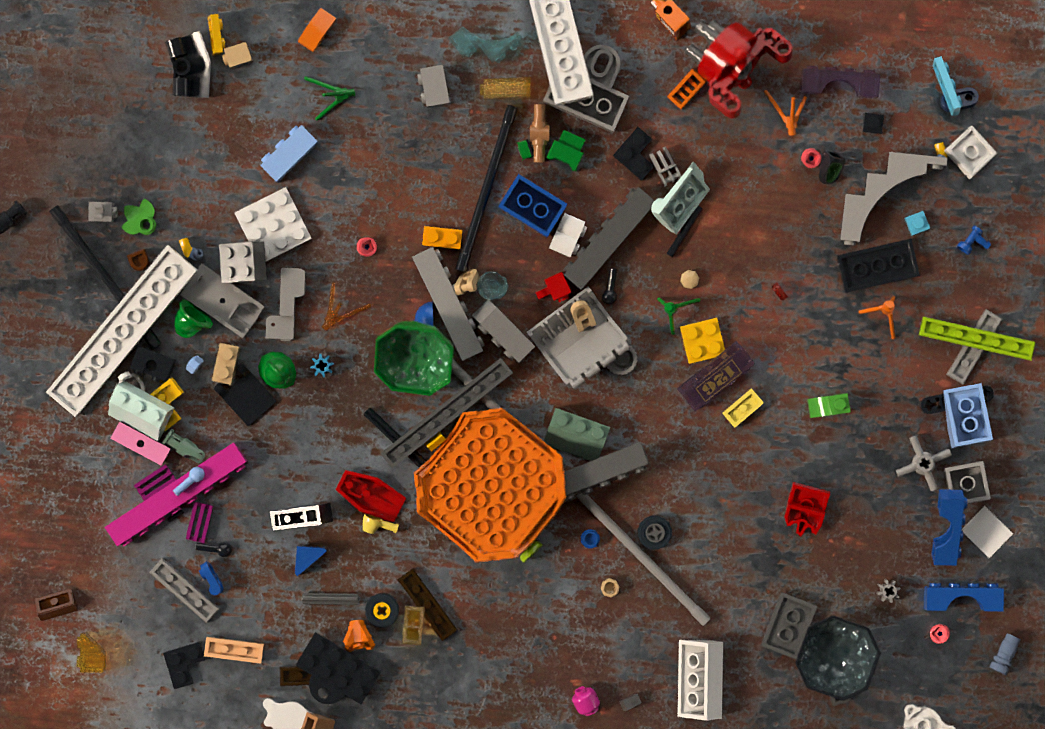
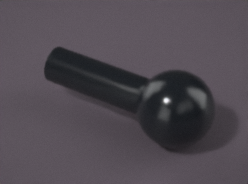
[602,268,617,304]
[195,542,232,557]

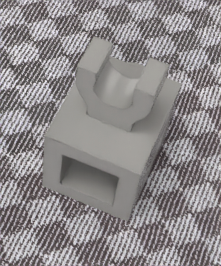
[88,202,118,222]

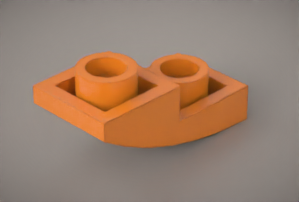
[298,8,336,52]

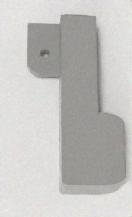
[266,268,306,341]

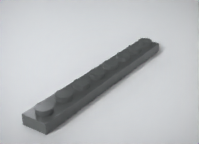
[380,358,513,468]

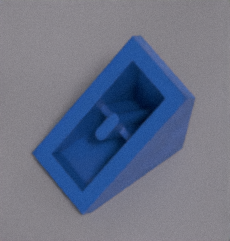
[295,545,327,576]

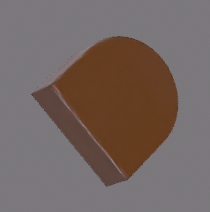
[127,249,149,271]

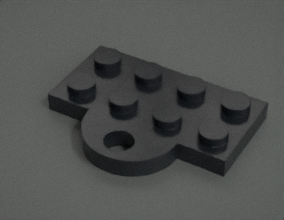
[296,632,381,704]

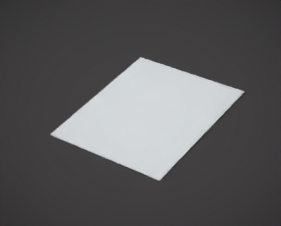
[961,506,1013,558]

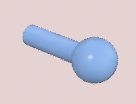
[173,467,205,496]

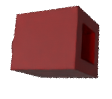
[535,272,571,302]

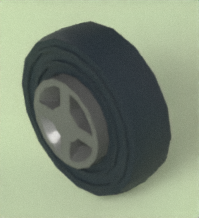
[638,515,672,550]

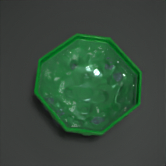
[374,321,453,396]

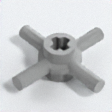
[896,435,952,491]

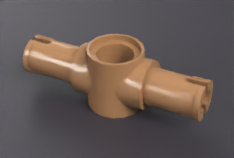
[530,104,549,162]

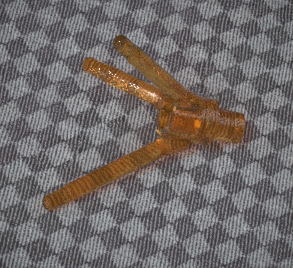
[321,282,371,331]

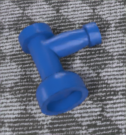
[957,226,991,255]

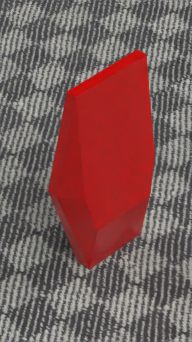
[335,470,406,522]

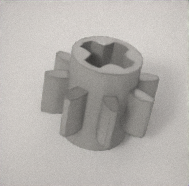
[876,579,901,603]

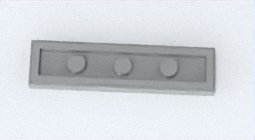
[946,309,1002,384]
[149,558,220,623]

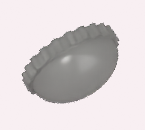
[607,345,638,375]

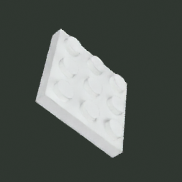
[235,187,312,262]

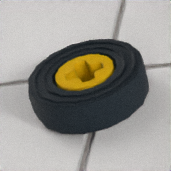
[365,593,399,628]

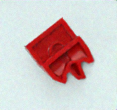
[784,482,830,536]

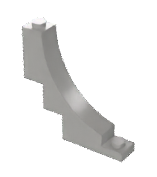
[840,152,947,246]

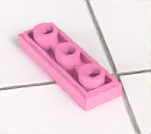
[110,422,171,466]

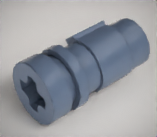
[989,633,1021,675]

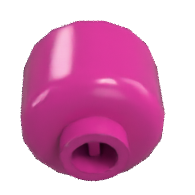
[572,686,600,716]

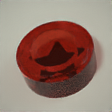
[772,282,788,301]

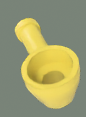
[363,513,399,534]

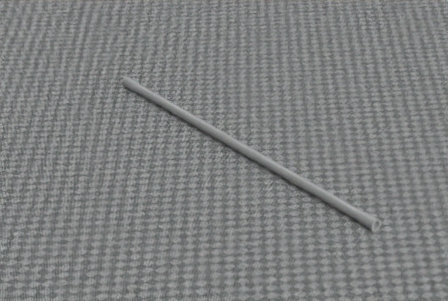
[440,359,710,626]

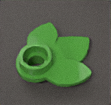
[122,199,156,235]

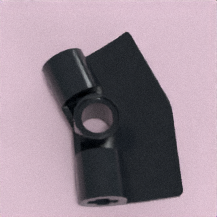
[165,31,211,98]

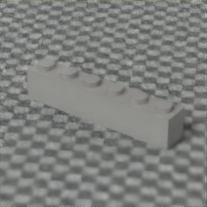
[412,247,485,361]

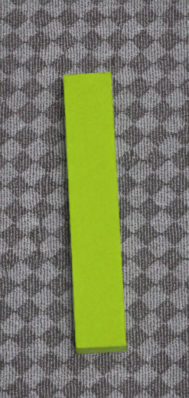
[919,317,1036,361]

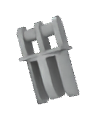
[649,146,682,187]

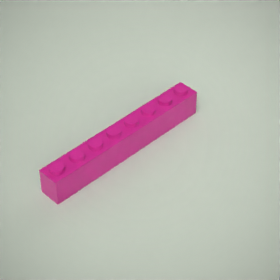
[105,442,247,547]

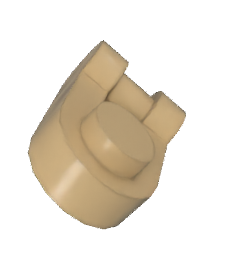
[454,269,479,295]
[570,300,597,333]

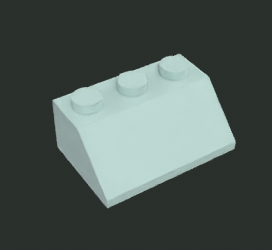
[108,381,174,441]

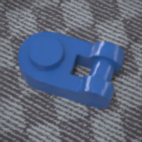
[199,561,224,595]

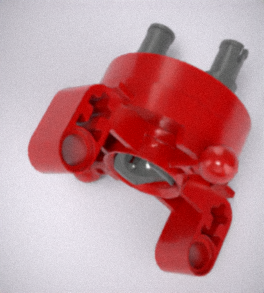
[685,20,792,119]

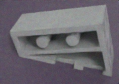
[472,300,535,362]

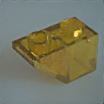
[77,632,106,673]

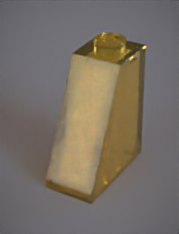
[480,77,530,100]

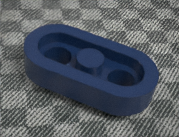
[940,87,979,112]

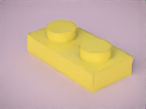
[722,388,764,428]

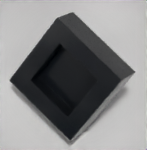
[862,113,884,134]

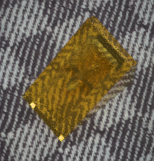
[402,606,425,645]

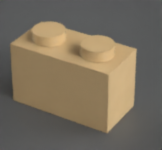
[212,343,241,385]

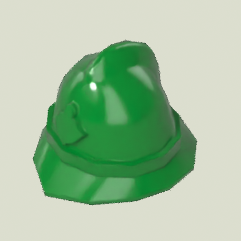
[174,299,213,338]
[258,352,296,389]

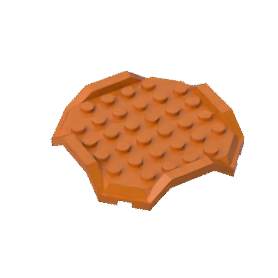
[414,408,566,562]

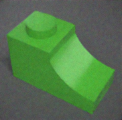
[807,393,851,418]

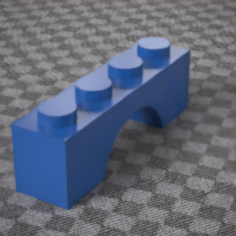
[931,489,967,566]
[924,583,1004,612]

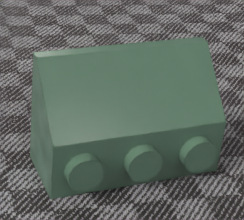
[544,408,610,461]

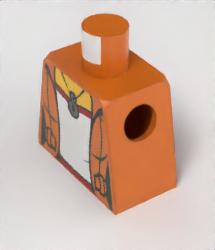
[651,0,691,40]

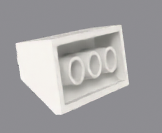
[678,640,723,720]

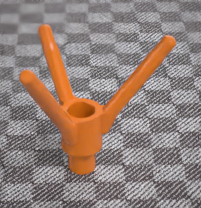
[764,90,807,135]
[858,296,896,339]

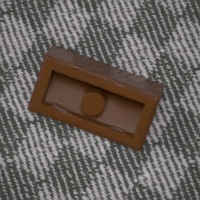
[35,588,78,621]

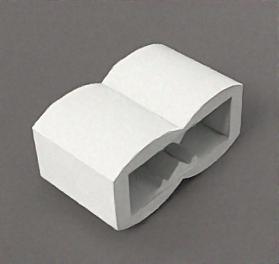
[549,213,587,257]

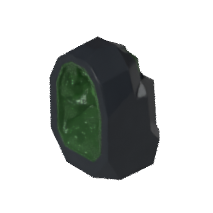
[819,150,845,184]

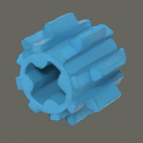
[310,354,334,377]

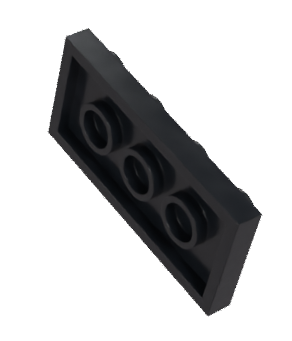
[836,238,920,293]

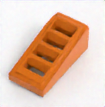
[667,67,707,109]

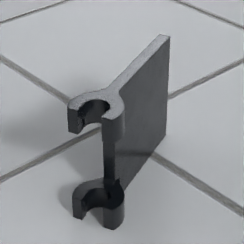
[213,362,277,426]

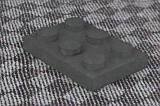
[761,592,817,659]

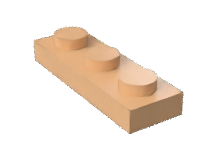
[204,637,264,663]

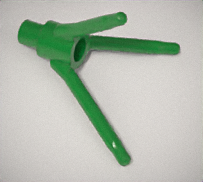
[304,76,355,121]
[657,297,701,335]

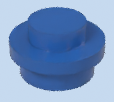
[581,529,600,549]

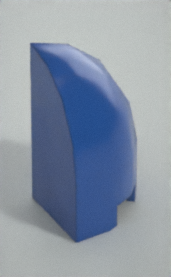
[414,301,434,326]

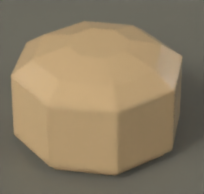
[680,270,699,289]
[600,578,620,597]

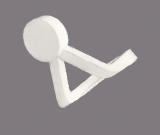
[118,371,145,391]

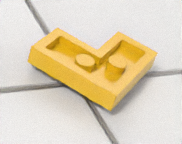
[150,377,184,431]

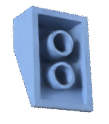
[943,383,993,448]

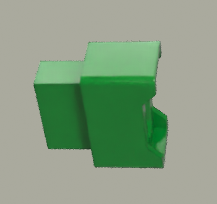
[546,130,585,172]

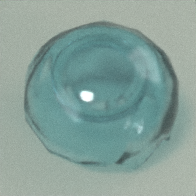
[477,271,508,300]

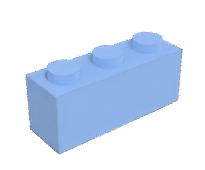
[260,125,319,183]

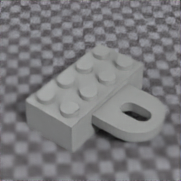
[543,45,629,133]

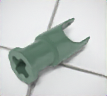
[163,429,205,463]

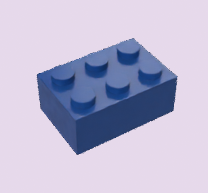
[498,174,567,238]

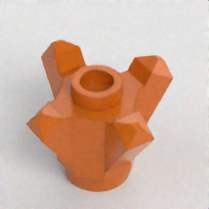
[343,620,375,652]

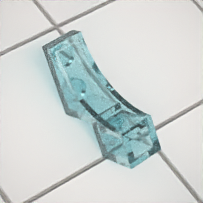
[448,26,522,64]

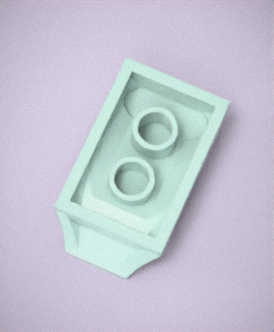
[651,161,710,234]

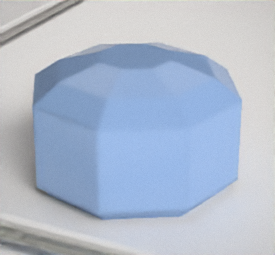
[186,355,204,374]

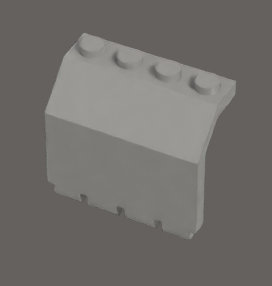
[527,287,631,390]

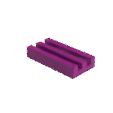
[134,464,177,501]
[186,501,213,543]

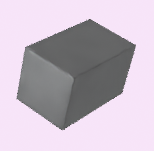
[619,694,641,711]

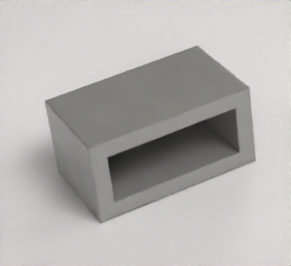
[417,65,450,108]

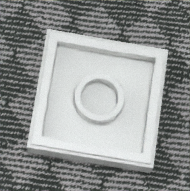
[944,125,997,179]

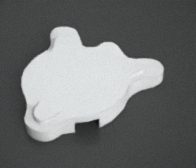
[263,698,315,729]
[904,704,956,729]

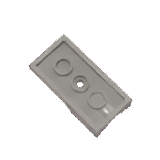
[180,263,265,338]

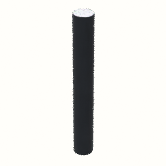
[666,206,703,258]

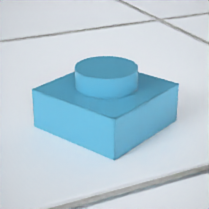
[905,211,930,236]

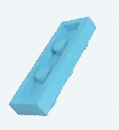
[933,56,963,116]

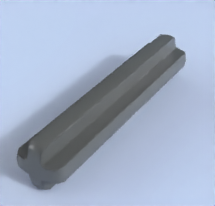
[302,593,359,605]

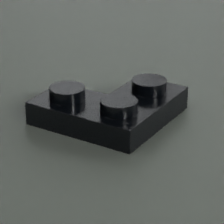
[613,127,654,181]
[163,641,206,689]

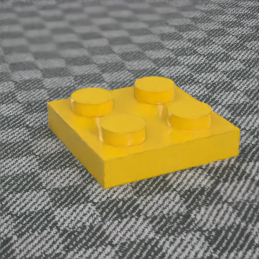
[680,318,726,364]

